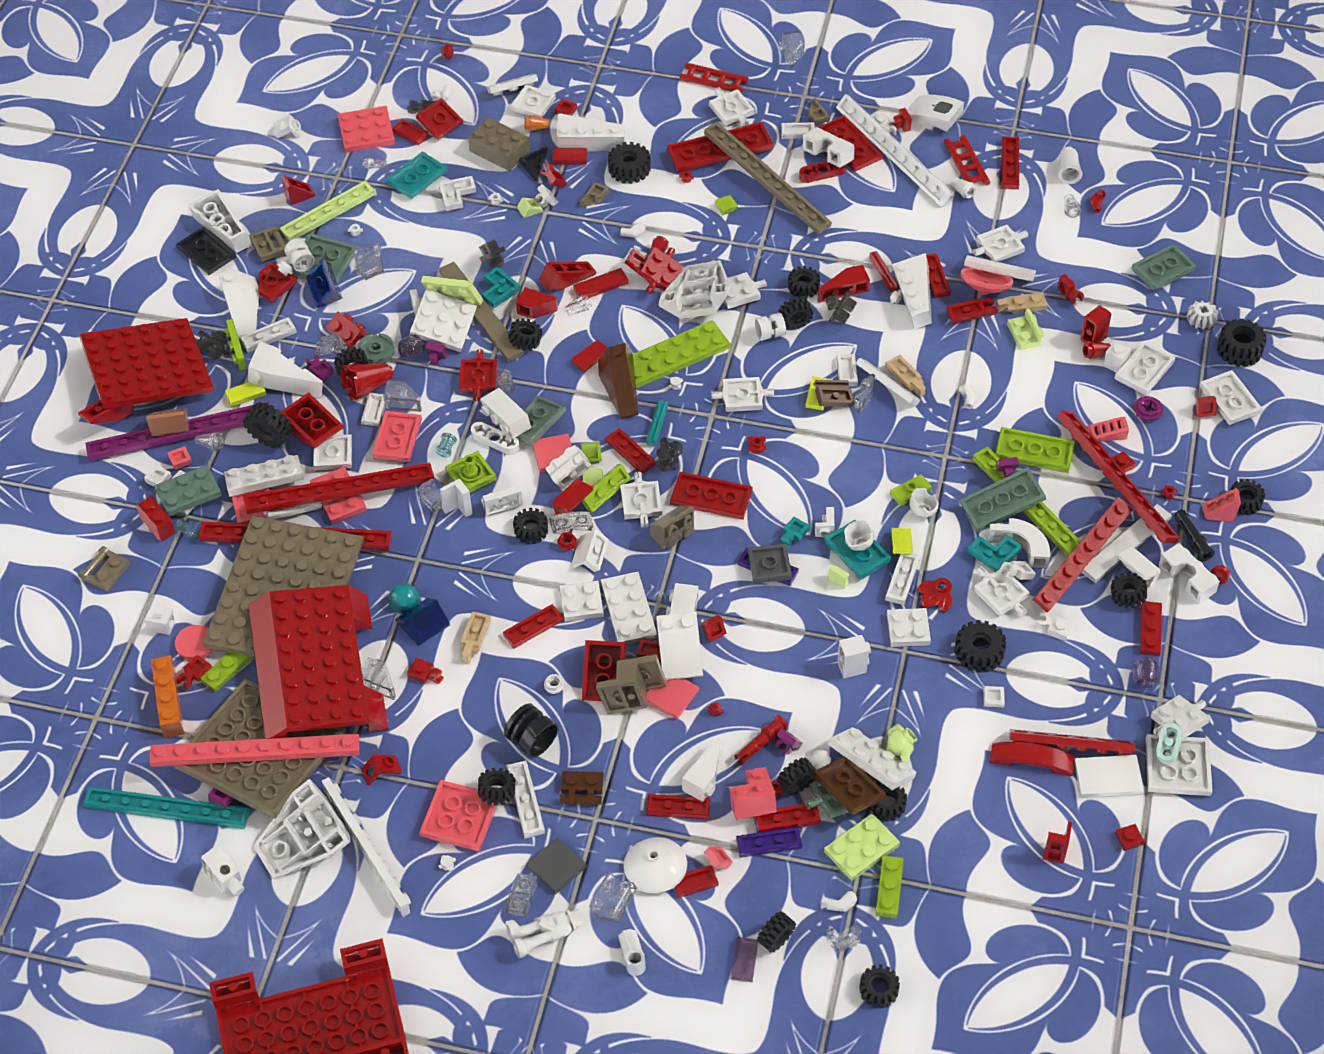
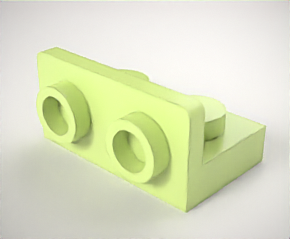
[1007,309,1044,350]

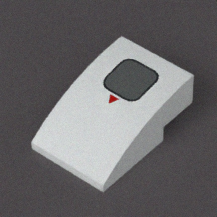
[907,95,964,132]

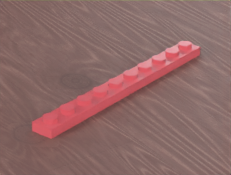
[150,734,360,767]

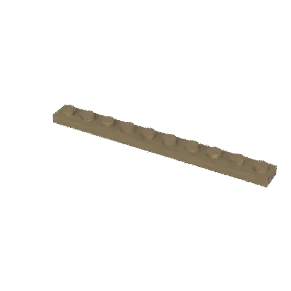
[704,121,832,235]

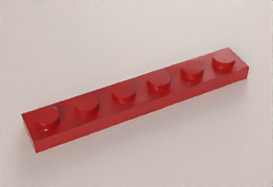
[1009,729,1135,755]

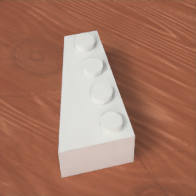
[557,113,625,152]
[188,189,252,253]
[892,253,932,329]

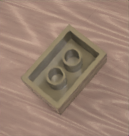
[468,117,530,171]

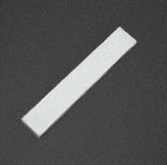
[1081,504,1172,584]

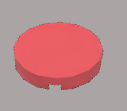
[175,625,214,661]

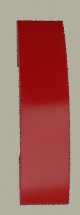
[990,742,1074,776]

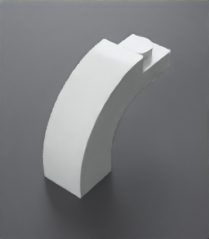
[988,518,1050,568]

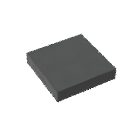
[748,544,792,584]
[527,837,587,894]

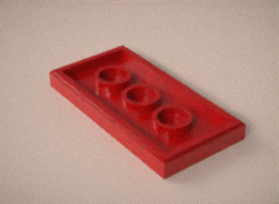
[818,115,883,172]
[670,472,753,520]

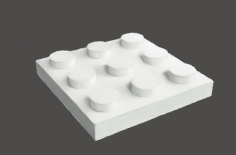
[409,288,477,352]
[1146,734,1212,796]

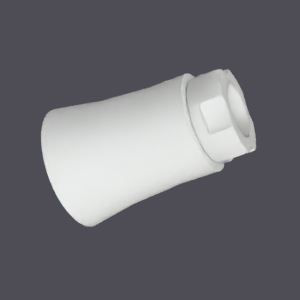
[1058,147,1082,184]

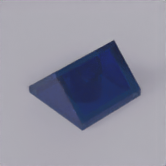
[306,259,342,308]
[395,598,450,646]

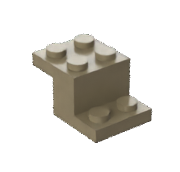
[596,655,666,714]

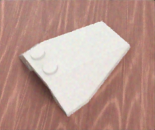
[658,260,730,319]
[253,779,350,879]

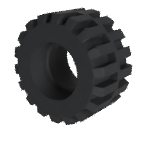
[1217,318,1267,367]

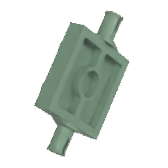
[805,781,848,819]

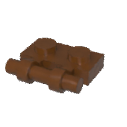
[560,771,604,806]

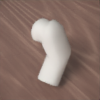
[431,84,452,102]
[621,222,645,238]
[959,383,977,409]
[827,891,857,912]

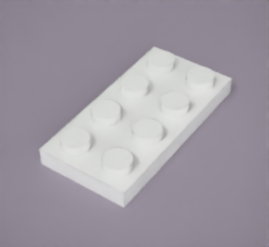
[224,455,304,497]
[601,572,657,645]
[828,727,917,790]

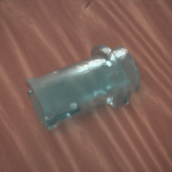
[175,519,199,540]

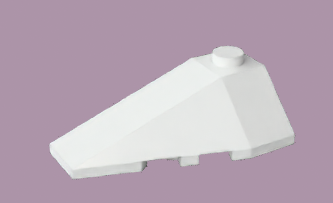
[218,270,260,338]
[248,342,323,398]

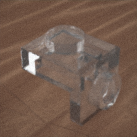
[826,924,862,953]

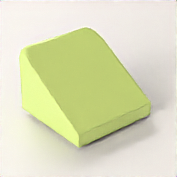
[517,198,543,218]
[583,467,603,486]

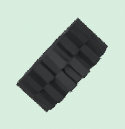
[788,266,820,299]
[778,297,814,330]
[508,318,543,351]
[334,347,369,378]
[1230,479,1265,515]
[513,508,548,544]
[1111,572,1147,608]
[777,757,816,795]
[478,768,516,806]
[869,782,907,821]
[757,911,796,953]
[859,964,900,1008]

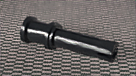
[1174,509,1215,562]

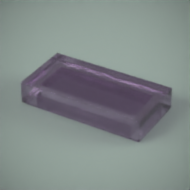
[731,937,759,982]

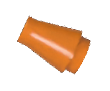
[524,115,549,132]

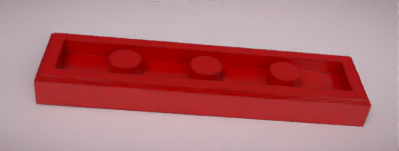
[1002,136,1019,190]

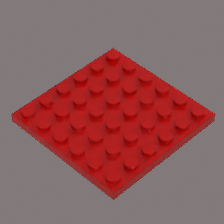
[80,318,213,409]

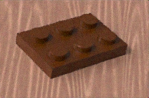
[813,757,886,815]

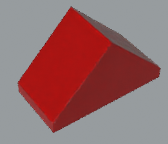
[281,175,315,205]

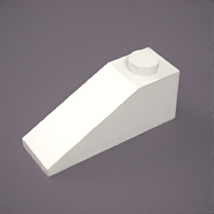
[682,738,721,802]

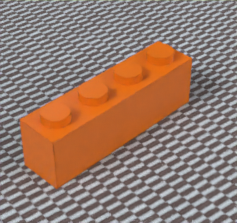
[151,655,184,738]

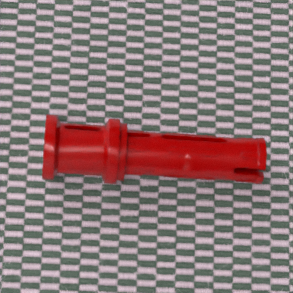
[734,715,789,765]

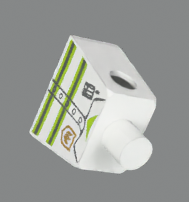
[201,844,245,896]

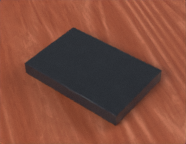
[176,226,237,275]

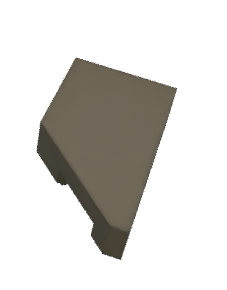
[807,98,830,126]
[579,182,610,207]

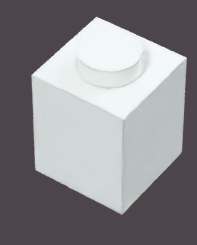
[1103,340,1131,373]

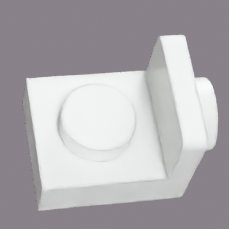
[815,507,835,538]

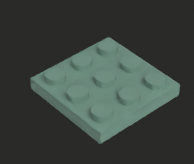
[290,233,358,287]

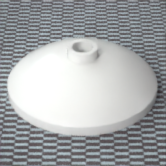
[624,837,687,893]

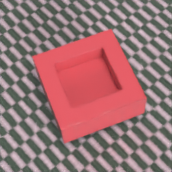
[167,446,192,470]
[704,847,733,868]

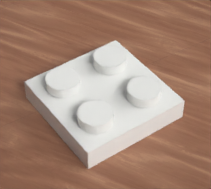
[511,85,556,118]
[313,434,352,471]
[560,581,604,622]
[887,608,931,647]

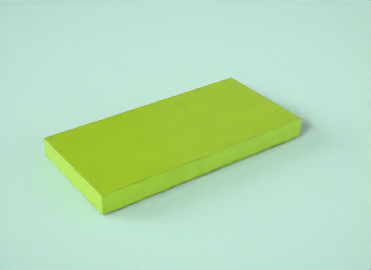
[995,427,1075,473]

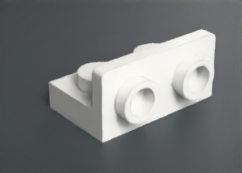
[481,486,523,515]

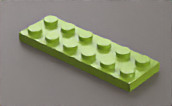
[633,320,731,389]

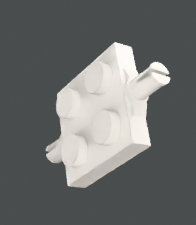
[709,87,755,126]
[973,225,1028,262]
[723,272,767,309]
[711,377,774,412]
[620,472,662,528]
[973,566,1030,616]
[1151,695,1210,740]

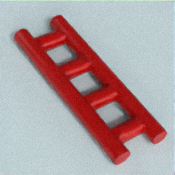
[679,62,749,94]
[944,135,990,186]

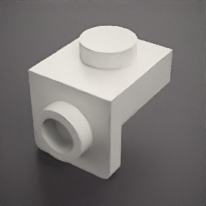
[273,115,301,138]

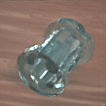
[435,433,457,458]

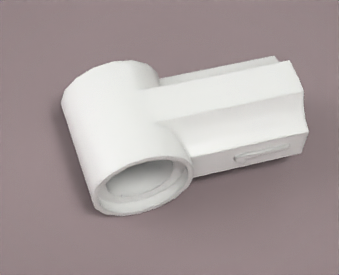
[618,929,646,976]

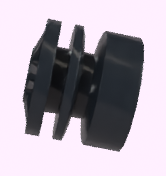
[504,703,559,758]

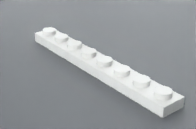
[322,777,411,917]

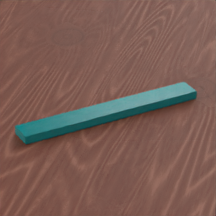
[83,786,250,829]

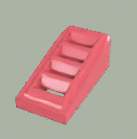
[1087,417,1129,442]

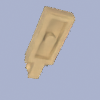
[996,292,1048,315]
[885,355,926,397]
[460,612,492,663]

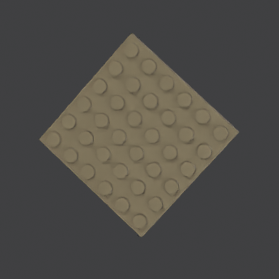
[173,679,346,819]

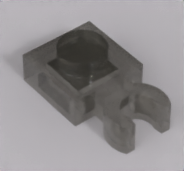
[407,100,436,114]

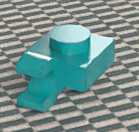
[780,517,810,549]

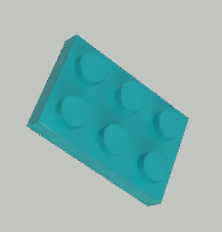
[387,151,447,199]
[825,520,891,580]

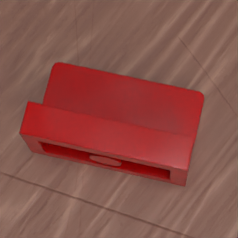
[552,478,593,518]
[1043,821,1072,864]

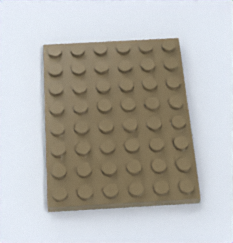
[203,515,364,657]

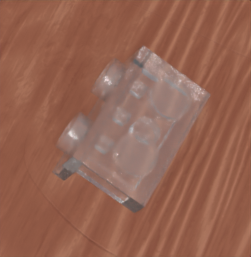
[353,243,384,280]
[589,872,637,923]

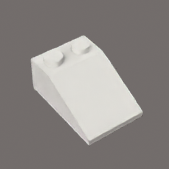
[656,612,703,680]

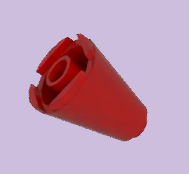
[340,363,394,401]

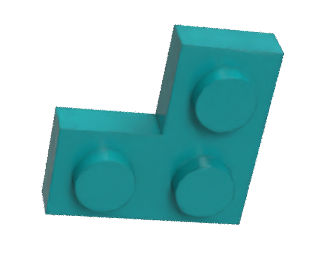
[482,267,521,308]
[967,535,1022,572]

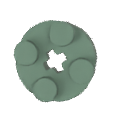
[358,333,395,364]

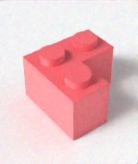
[730,767,777,820]

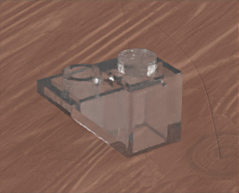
[779,31,805,68]

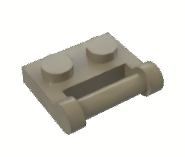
[249,226,286,262]
[78,546,131,592]

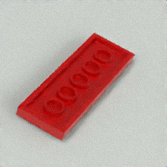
[667,122,773,172]

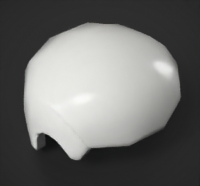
[909,488,939,517]
[844,520,874,551]

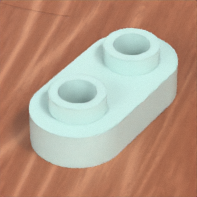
[1156,723,1182,764]

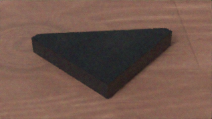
[520,146,548,181]

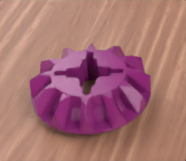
[1133,396,1164,422]

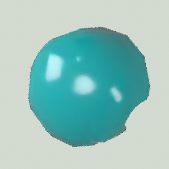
[388,584,420,613]

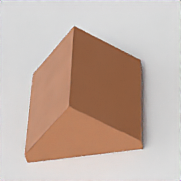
[146,408,189,436]

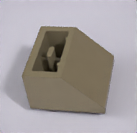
[649,506,694,550]

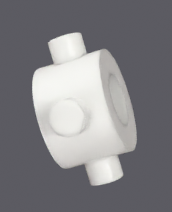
[488,193,503,205]
[348,224,363,237]
[890,290,902,304]
[669,377,683,390]
[438,855,456,871]

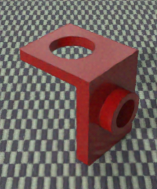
[361,754,402,785]

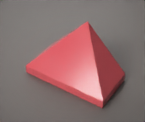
[1203,488,1241,522]

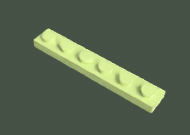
[280,181,376,241]

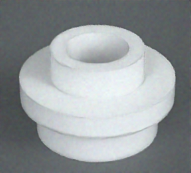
[277,260,294,276]
[544,674,564,694]

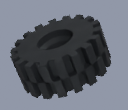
[608,142,651,184]
[243,402,293,448]
[955,620,1007,672]

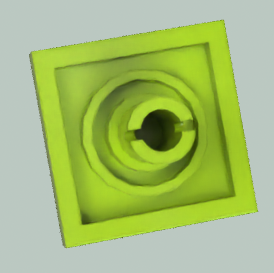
[445,451,497,493]

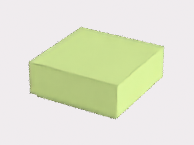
[828,564,849,589]

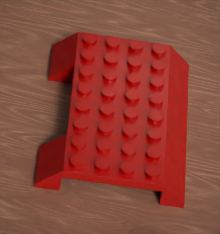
[249,585,389,739]
[209,938,409,1054]

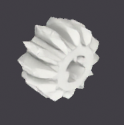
[1187,300,1218,330]

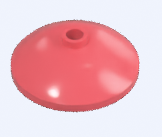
[960,267,1013,295]

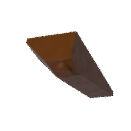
[598,343,639,419]

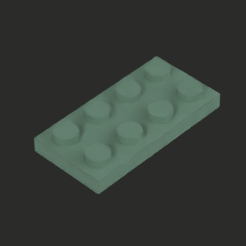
[960,467,1046,533]

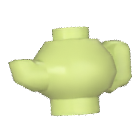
[886,724,917,762]

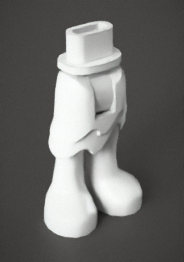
[505,909,584,959]

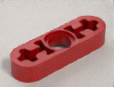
[799,161,847,183]

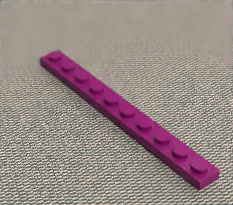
[85,401,270,461]

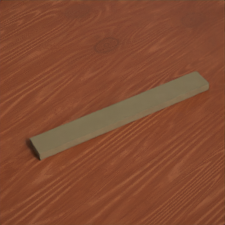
[439,262,524,362]

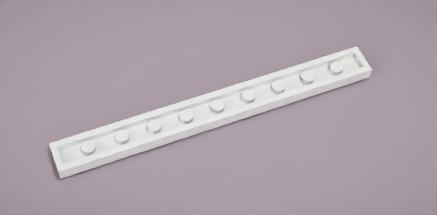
[836,94,953,207]

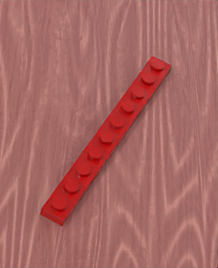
[1057,411,1180,544]
[243,463,435,514]
[198,521,392,551]

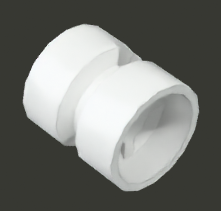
[284,238,315,272]
[755,313,786,341]

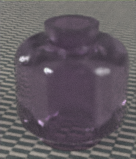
[398,334,425,361]
[1133,657,1160,688]

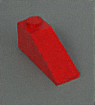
[539,261,597,290]
[818,264,870,303]
[78,399,134,424]

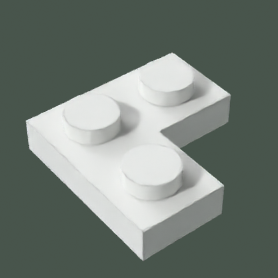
[439,176,476,211]

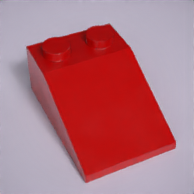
[280,392,344,448]
[582,640,628,701]

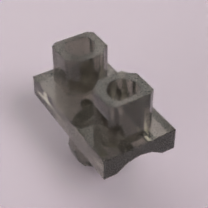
[479,239,506,268]
[825,290,857,324]
[195,330,229,361]
[656,437,683,472]

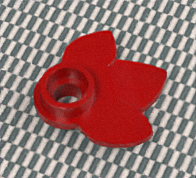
[917,578,953,613]

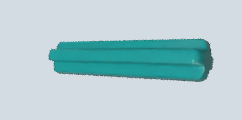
[646,400,668,446]

